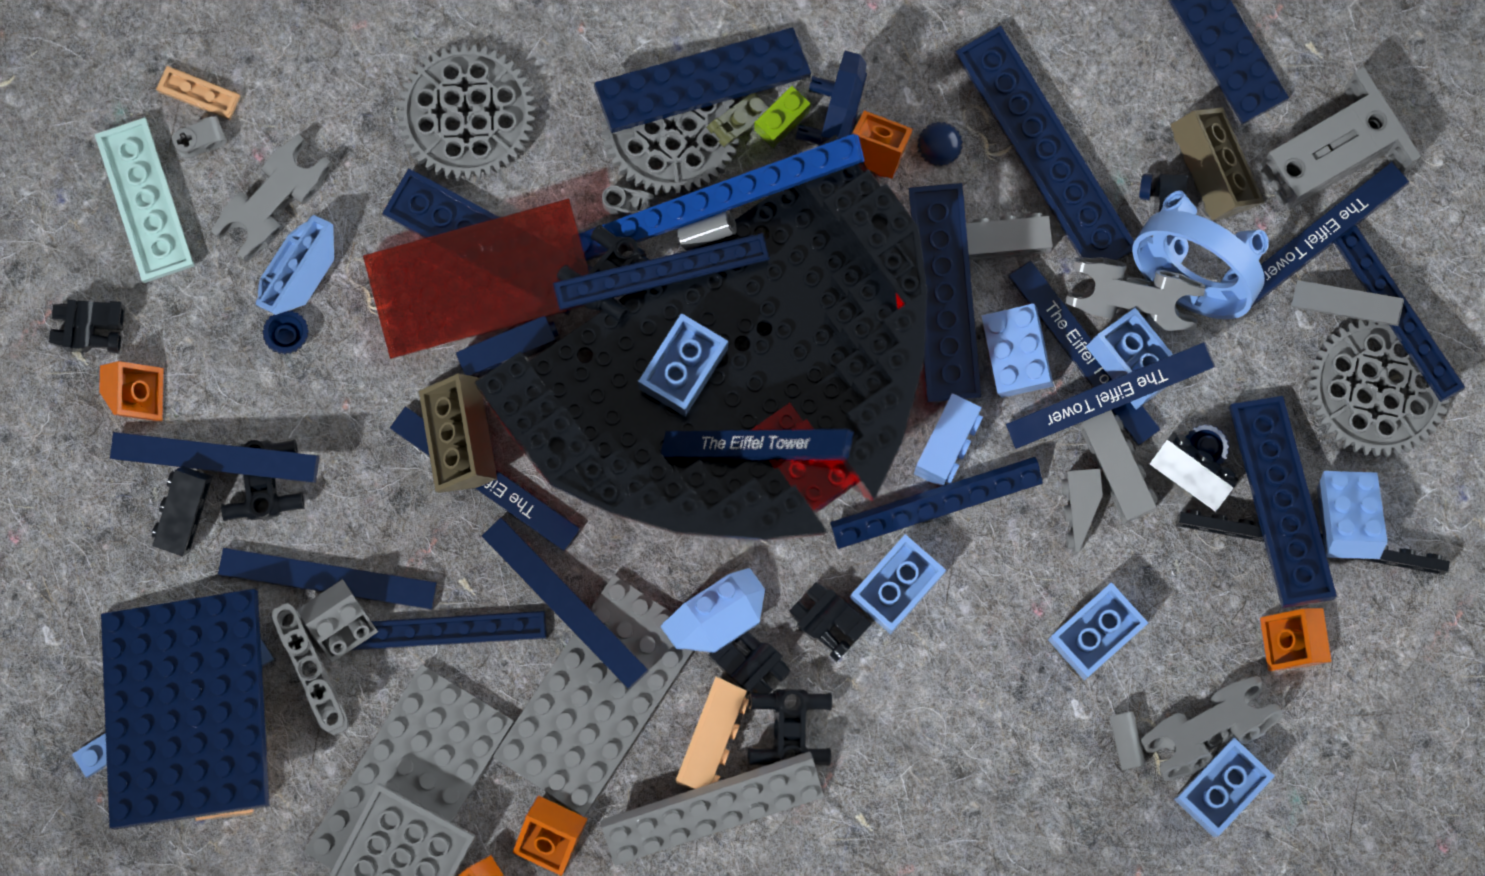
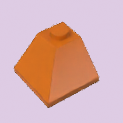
[852,110,913,179]
[99,361,164,421]

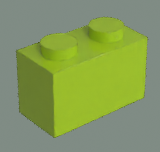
[754,86,811,148]

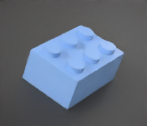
[981,304,1054,398]
[1086,308,1173,410]
[638,313,728,417]
[914,393,983,487]
[1317,471,1388,559]
[850,534,946,635]
[1048,582,1148,681]
[1174,738,1275,837]

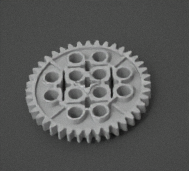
[396,44,536,181]
[601,61,739,197]
[1307,320,1450,458]

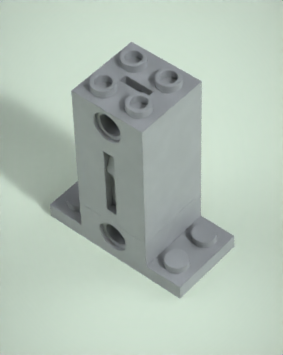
[1261,67,1421,210]

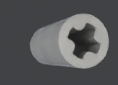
[678,211,737,251]
[1109,711,1146,771]

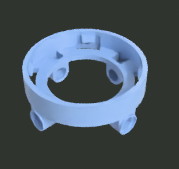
[1132,190,1269,319]

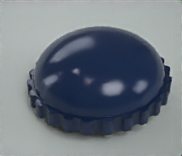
[917,122,963,166]
[263,310,309,355]
[1186,424,1230,465]

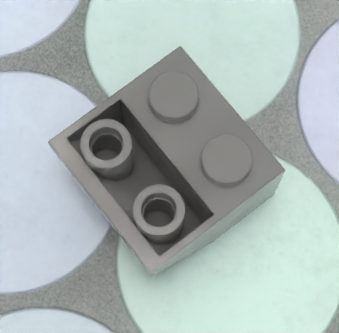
[297,579,378,662]

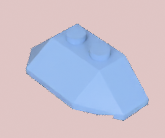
[256,215,334,315]
[661,568,765,653]

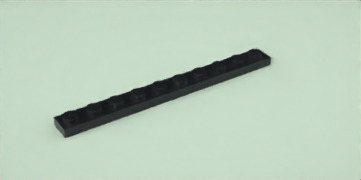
[1176,509,1450,575]

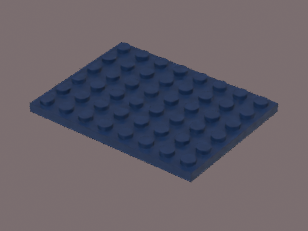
[101,589,270,830]

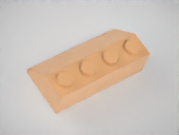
[676,677,748,790]

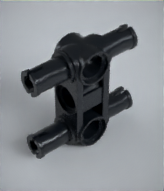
[557,225,650,323]
[221,439,305,521]
[747,688,832,765]

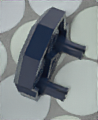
[795,50,867,146]

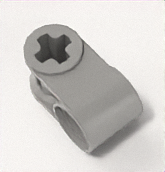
[172,116,227,159]
[602,185,654,217]

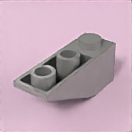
[1061,469,1103,555]

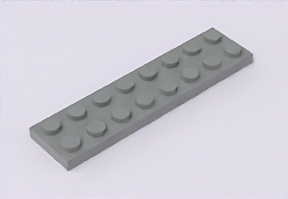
[599,752,824,866]

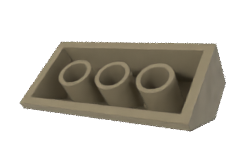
[1170,107,1265,221]
[419,373,497,493]

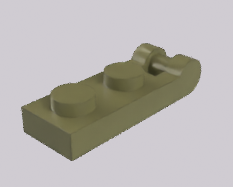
[706,93,768,148]

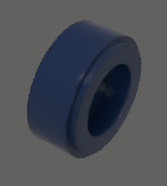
[1139,173,1153,201]

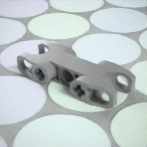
[211,134,333,262]
[1066,257,1205,331]
[272,603,349,736]
[1141,676,1283,781]

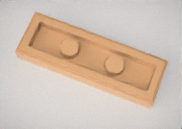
[156,66,241,120]

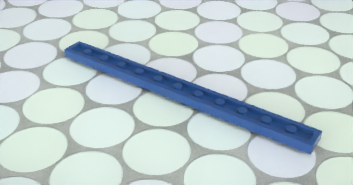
[571,134,865,262]

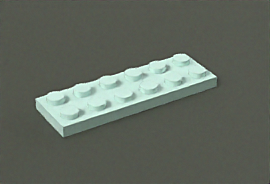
[95,118,195,283]

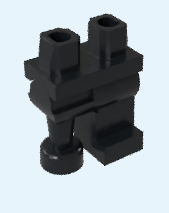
[49,299,125,354]
[789,582,872,662]
[708,630,791,694]

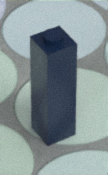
[455,316,559,378]

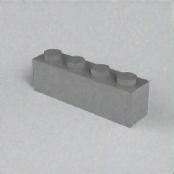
[966,213,1052,260]
[1079,410,1158,524]

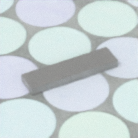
[1291,280,1404,326]

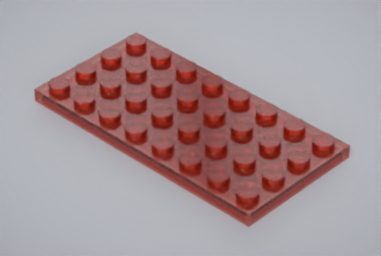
[363,198,589,359]

